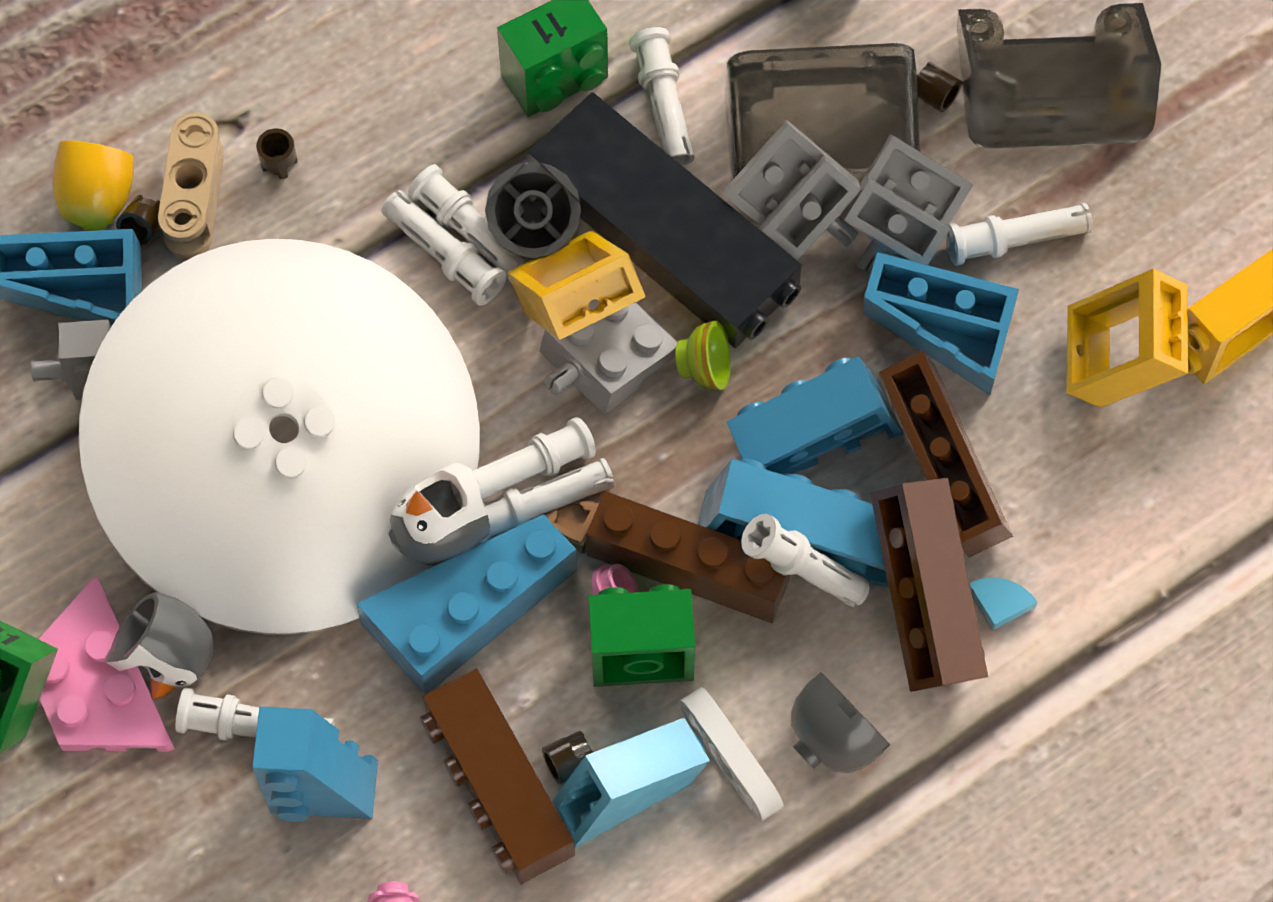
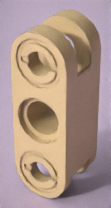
[158,112,224,260]

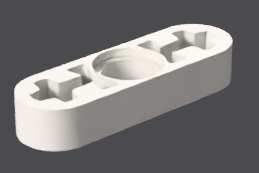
[679,687,784,822]

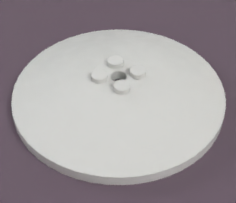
[79,239,480,635]

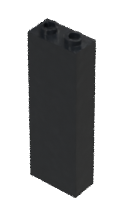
[527,92,802,349]

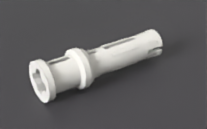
[629,27,695,166]
[408,164,532,282]
[381,190,507,306]
[945,203,1093,266]
[451,417,596,508]
[478,458,615,545]
[741,514,870,607]
[175,687,334,741]

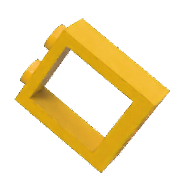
[507,230,646,340]
[1188,248,1273,384]
[1066,268,1188,408]

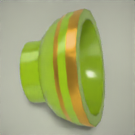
[675,321,731,390]

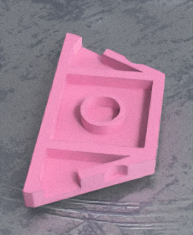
[39,577,175,752]

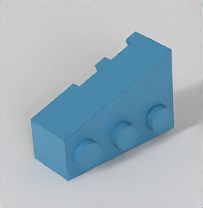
[0,229,142,327]
[863,252,1019,395]
[726,356,903,475]
[252,706,378,822]

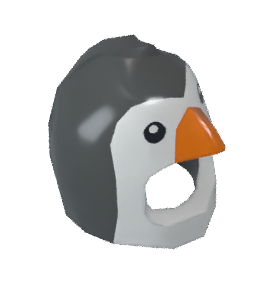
[388,463,490,565]
[105,592,214,700]

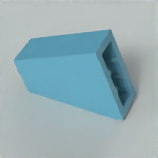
[552,718,710,847]

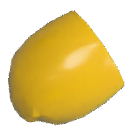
[52,140,134,231]

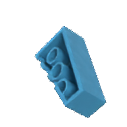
[698,459,889,588]
[356,514,577,695]

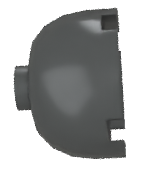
[485,163,581,259]
[791,672,890,773]

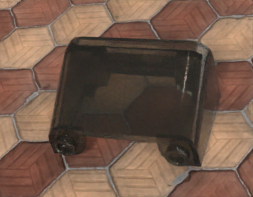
[957,3,1162,149]
[725,43,921,181]

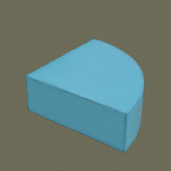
[969,578,1038,630]

